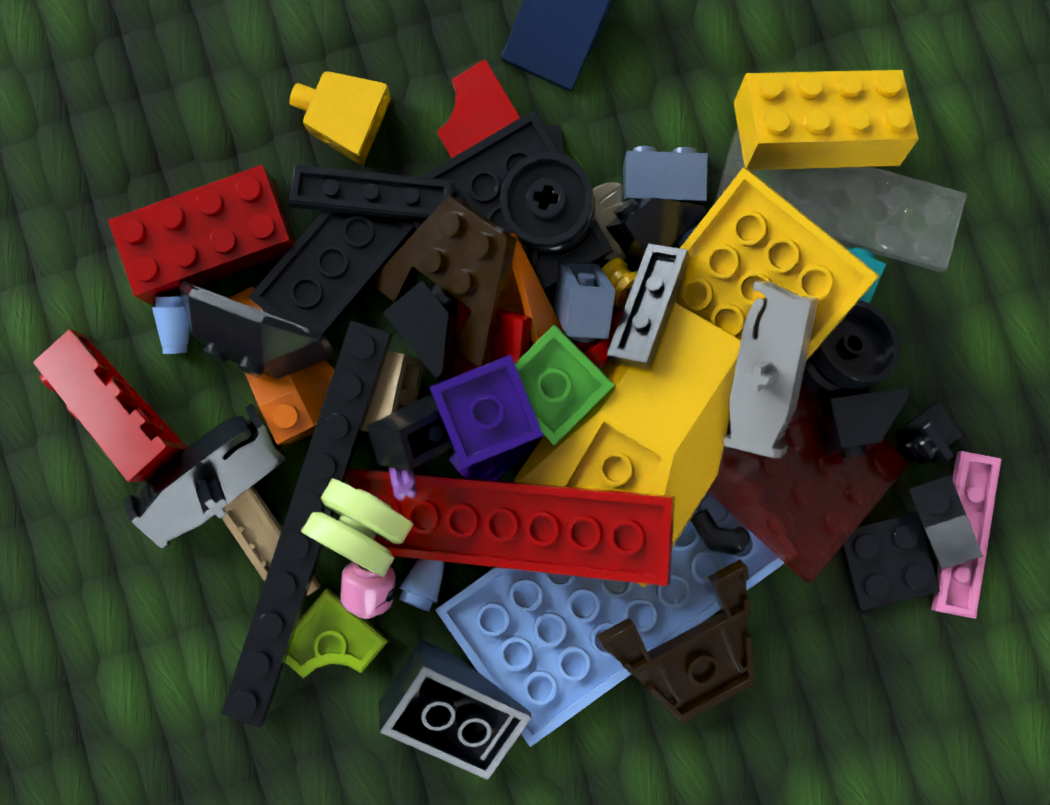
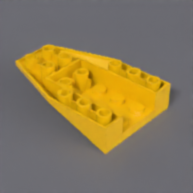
[513,302,741,588]

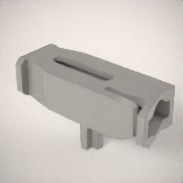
[723,281,819,458]

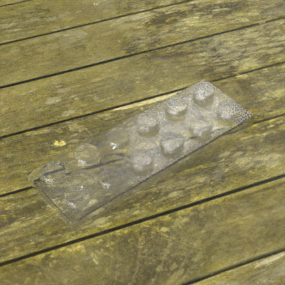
[714,129,967,272]

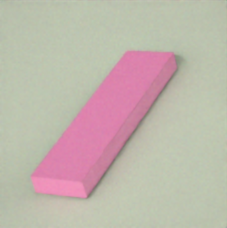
[931,451,1001,619]

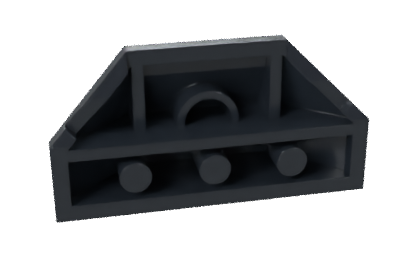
[179,281,335,379]

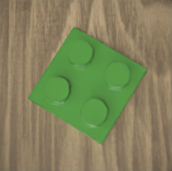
[515,324,615,445]

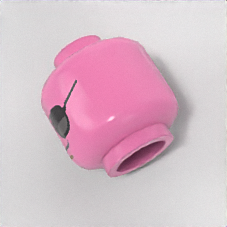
[340,561,396,619]

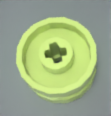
[301,479,413,578]

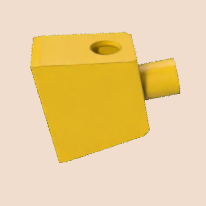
[289,71,392,165]

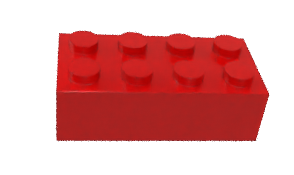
[108,165,296,304]

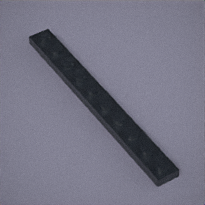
[221,321,393,728]

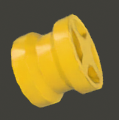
[602,257,637,309]

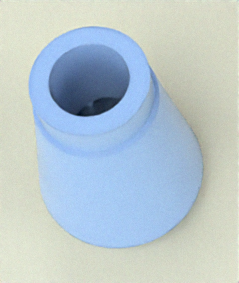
[152,297,190,354]
[399,559,445,612]

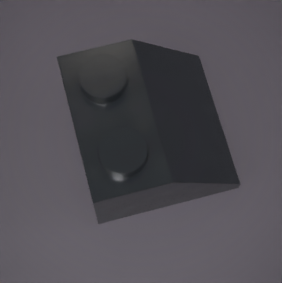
[383,281,458,380]

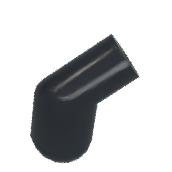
[690,508,750,555]

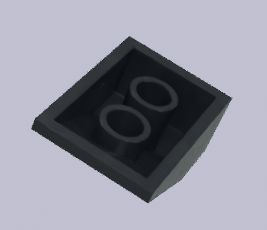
[379,639,532,780]

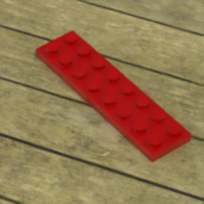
[348,468,675,586]

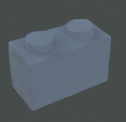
[622,146,708,206]
[553,261,615,343]

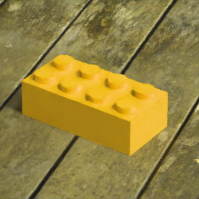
[734,70,919,170]

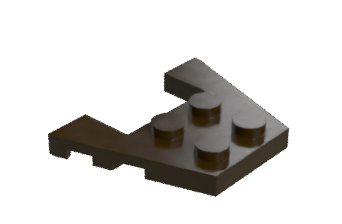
[370,196,517,367]
[596,559,754,723]

